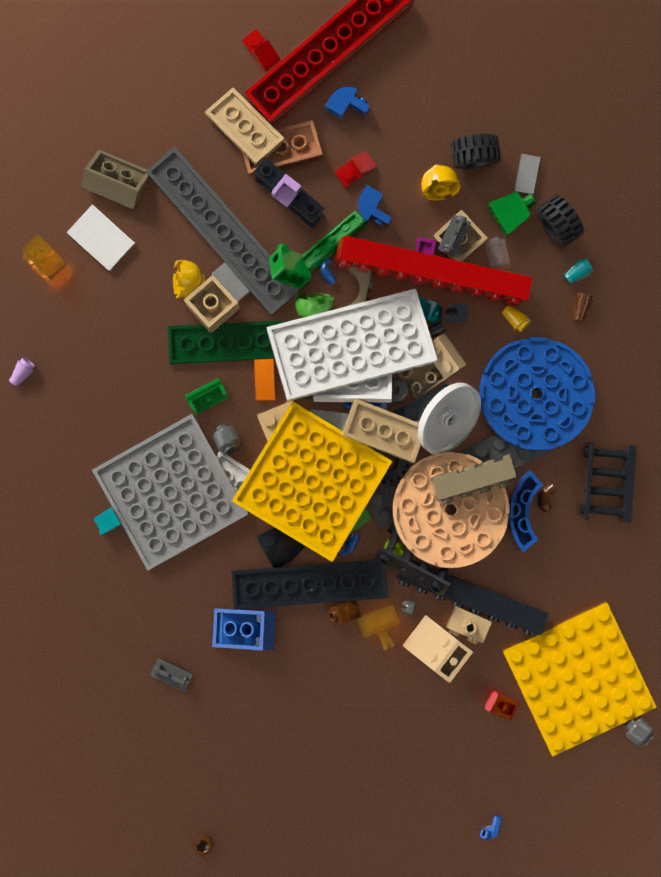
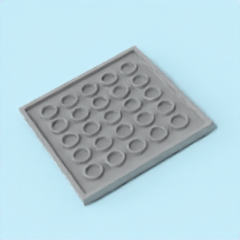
[92,414,248,571]

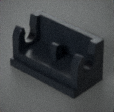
[443,303,468,326]

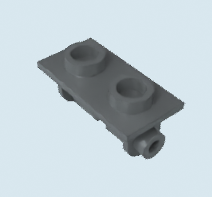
[438,214,471,257]
[150,658,193,692]

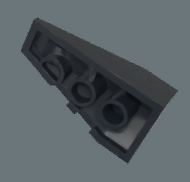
[256,527,306,568]

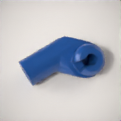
[319,258,337,285]
[337,533,361,556]
[480,815,503,841]

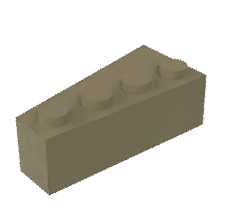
[431,454,516,504]

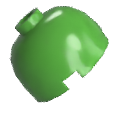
[295,292,334,318]

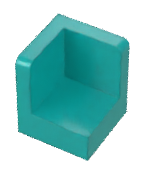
[94,507,122,535]

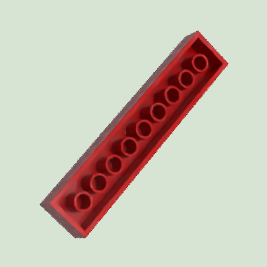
[245,0,414,125]
[334,235,533,306]

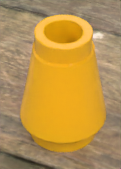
[502,305,531,332]

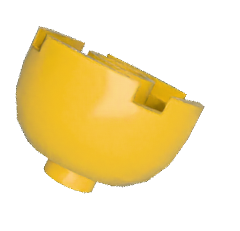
[421,165,461,201]
[173,260,205,299]

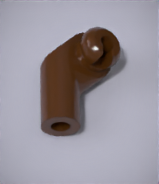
[538,483,557,512]

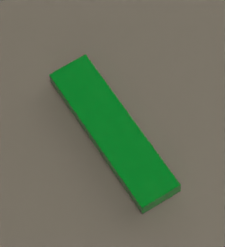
[302,211,368,273]

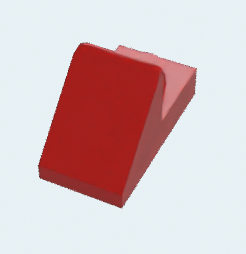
[242,28,280,71]
[335,151,377,189]
[484,690,520,720]

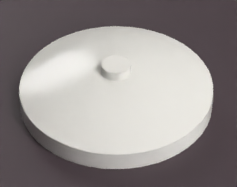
[418,383,481,454]

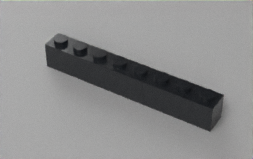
[396,559,549,637]

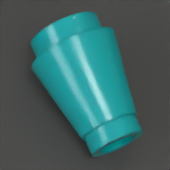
[564,258,594,284]

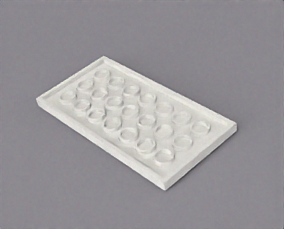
[267,289,438,402]

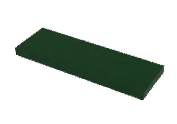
[167,320,282,365]

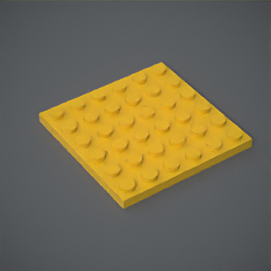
[232,401,392,562]
[502,602,656,757]

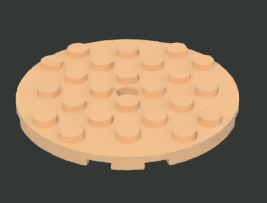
[393,452,509,568]

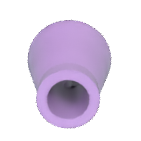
[9,357,35,387]

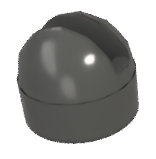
[401,601,416,617]

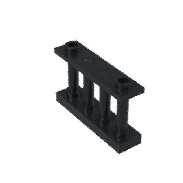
[253,158,325,230]
[579,442,637,523]
[374,520,450,596]

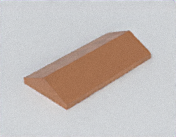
[243,120,323,175]

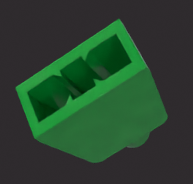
[487,192,536,237]
[269,244,312,289]

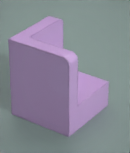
[271,174,301,207]

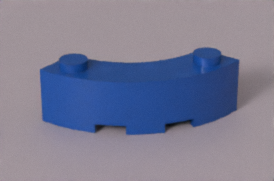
[508,470,543,552]

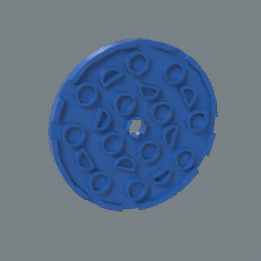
[479,337,595,451]

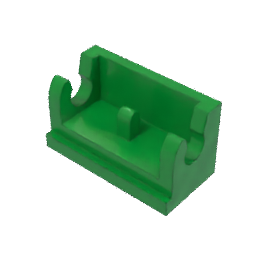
[185,378,229,415]

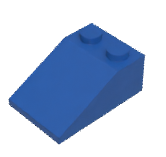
[212,608,276,650]

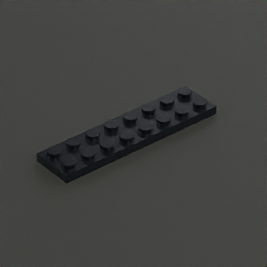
[231,560,388,609]

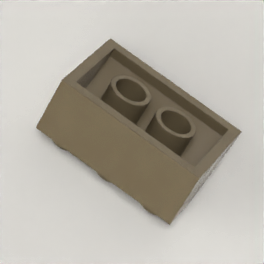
[81,150,150,209]

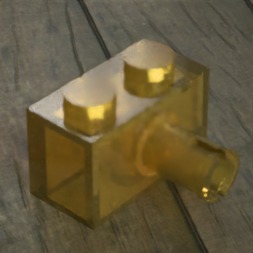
[21,234,67,280]
[357,604,400,650]

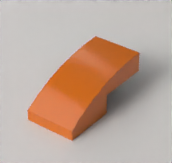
[254,359,275,400]

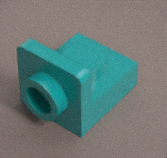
[418,295,443,325]

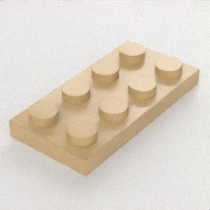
[205,88,285,166]
[341,399,421,463]

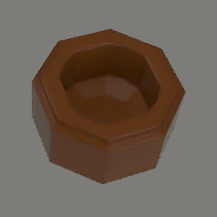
[193,835,213,856]

